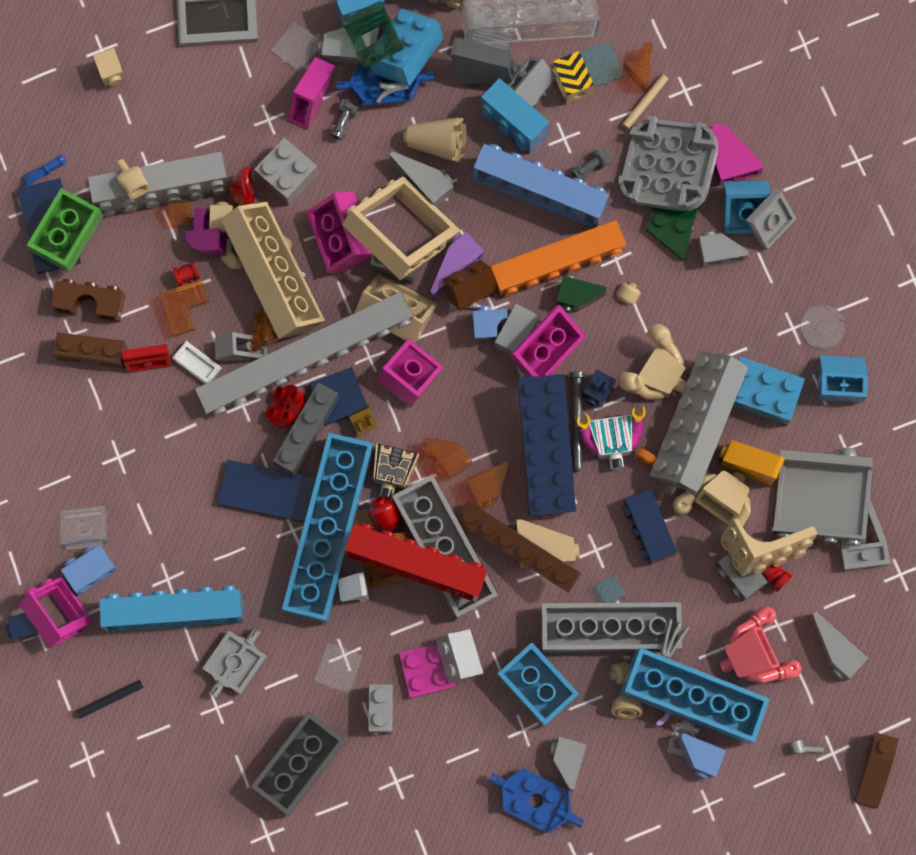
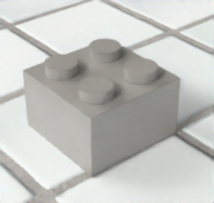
[254,138,319,206]

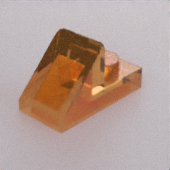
[623,42,653,92]
[251,308,280,352]

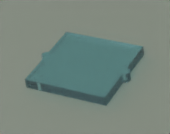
[580,41,624,88]

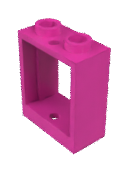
[19,577,93,649]

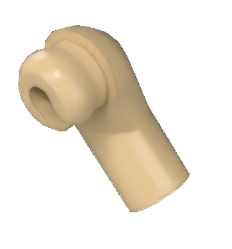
[221,239,243,269]

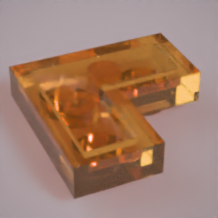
[159,280,210,337]

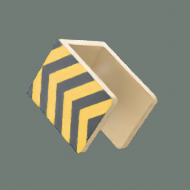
[552,52,594,105]

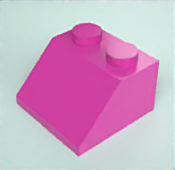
[376,339,444,408]

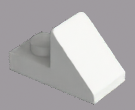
[338,572,369,602]

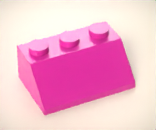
[512,305,586,377]

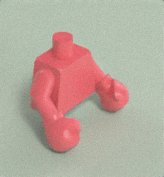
[720,606,802,683]

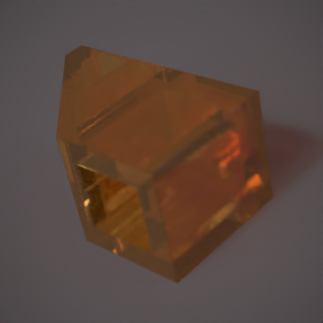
[422,437,472,480]

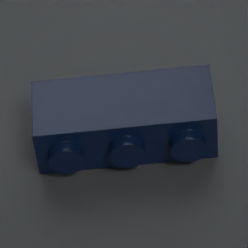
[622,489,677,565]

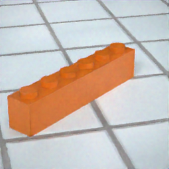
[491,220,626,296]

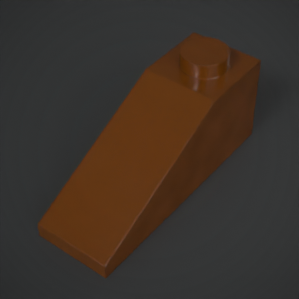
[855,732,899,808]

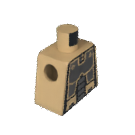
[373,443,419,498]

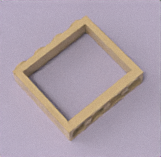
[342,176,461,280]

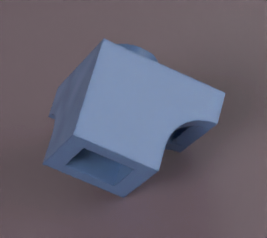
[472,306,508,340]

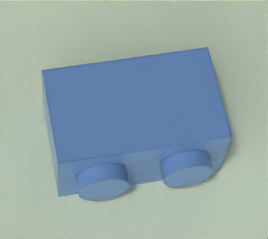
[61,545,117,595]

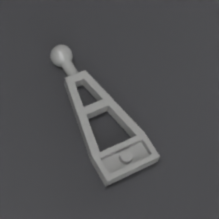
[839,447,890,571]

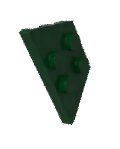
[646,207,698,261]

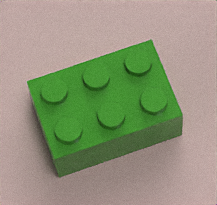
[27,188,103,273]

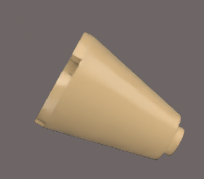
[403,117,466,163]

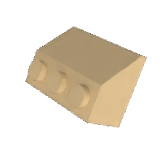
[355,273,438,343]

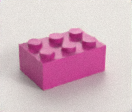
[306,192,373,273]

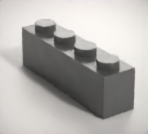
[273,382,339,476]

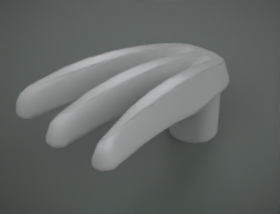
[661,619,689,659]

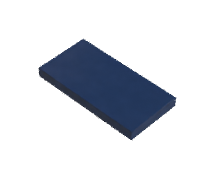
[17,178,81,274]
[218,460,316,523]

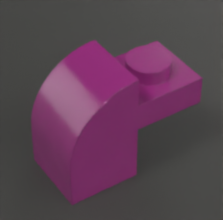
[185,208,227,257]

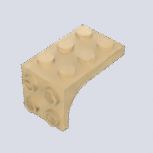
[721,518,818,576]

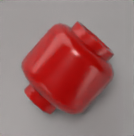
[368,496,402,531]

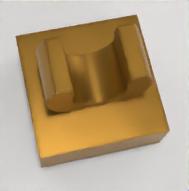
[348,405,379,437]

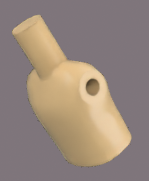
[116,159,150,199]

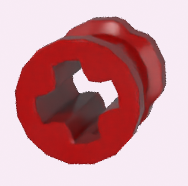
[172,260,200,287]

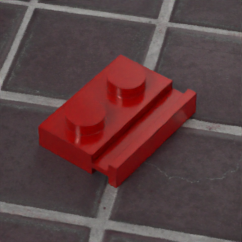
[122,344,172,373]

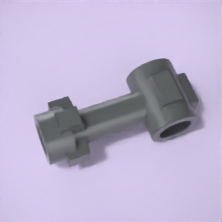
[330,98,359,140]
[571,147,612,181]

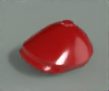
[228,165,255,206]

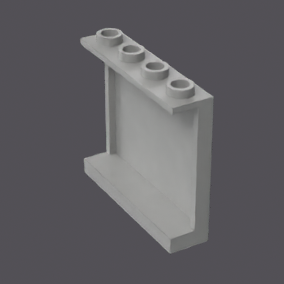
[772,450,873,546]

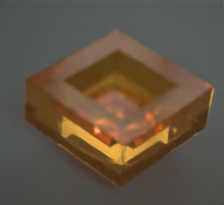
[167,199,192,226]

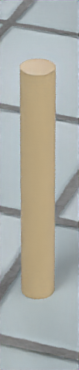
[622,74,669,130]

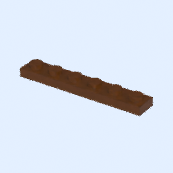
[457,501,581,593]

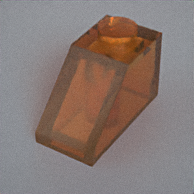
[466,461,509,509]

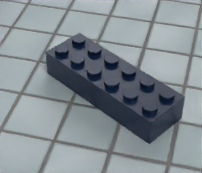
[517,374,576,516]

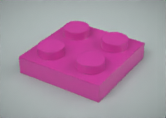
[399,644,455,699]

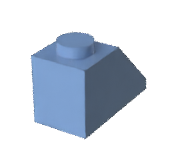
[677,733,726,780]

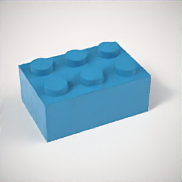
[367,9,444,86]
[481,78,549,154]
[733,356,805,426]
[497,642,579,727]

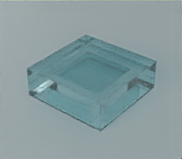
[594,575,626,603]

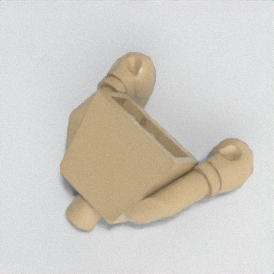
[618,324,687,400]
[673,471,751,546]

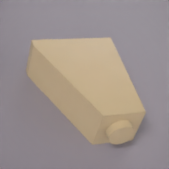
[516,520,580,568]

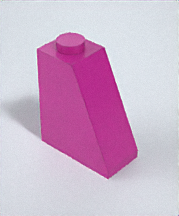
[288,57,335,130]
[709,124,764,186]

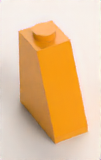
[719,440,785,486]

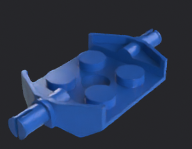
[336,62,434,106]
[488,768,585,834]

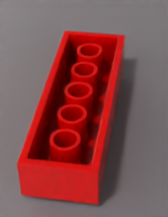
[345,522,488,603]

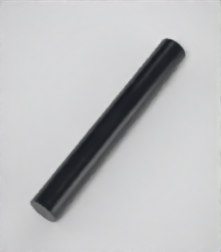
[77,680,144,718]

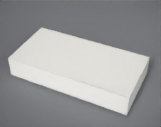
[172,341,222,384]

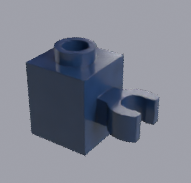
[582,369,616,407]

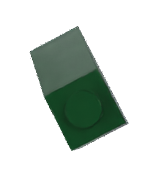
[556,276,607,313]

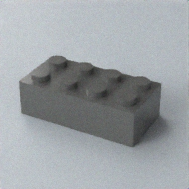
[251,712,346,817]

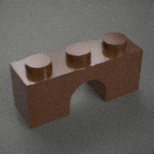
[51,279,125,322]
[53,332,128,369]

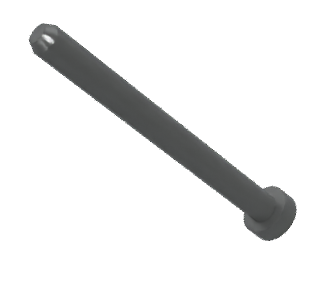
[569,371,585,472]

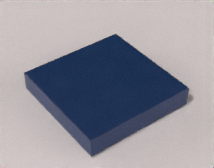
[310,367,367,426]

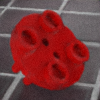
[266,385,307,428]

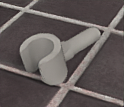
[790,740,824,755]

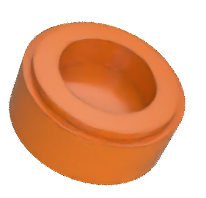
[635,448,657,468]

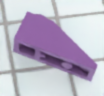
[430,232,484,300]

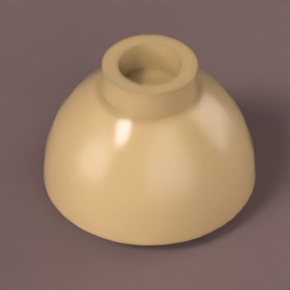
[611,695,643,719]

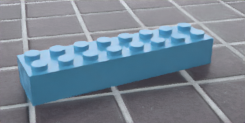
[282,432,374,624]

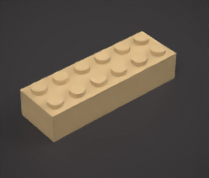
[221,202,325,339]

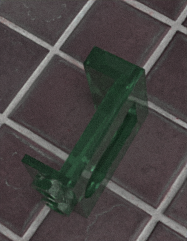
[341,0,404,69]

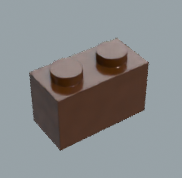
[443,260,498,310]

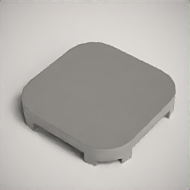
[619,116,718,211]

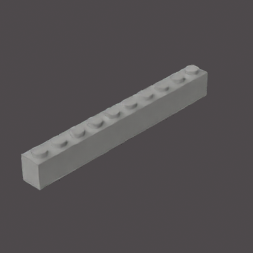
[195,292,414,416]

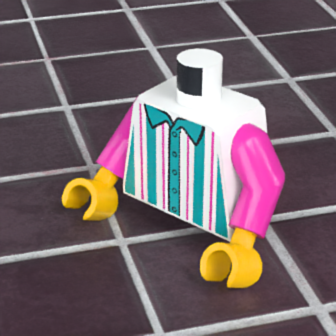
[575,405,646,470]

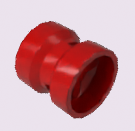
[762,565,792,592]

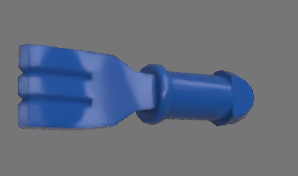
[23,155,66,186]

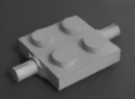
[202,627,267,698]

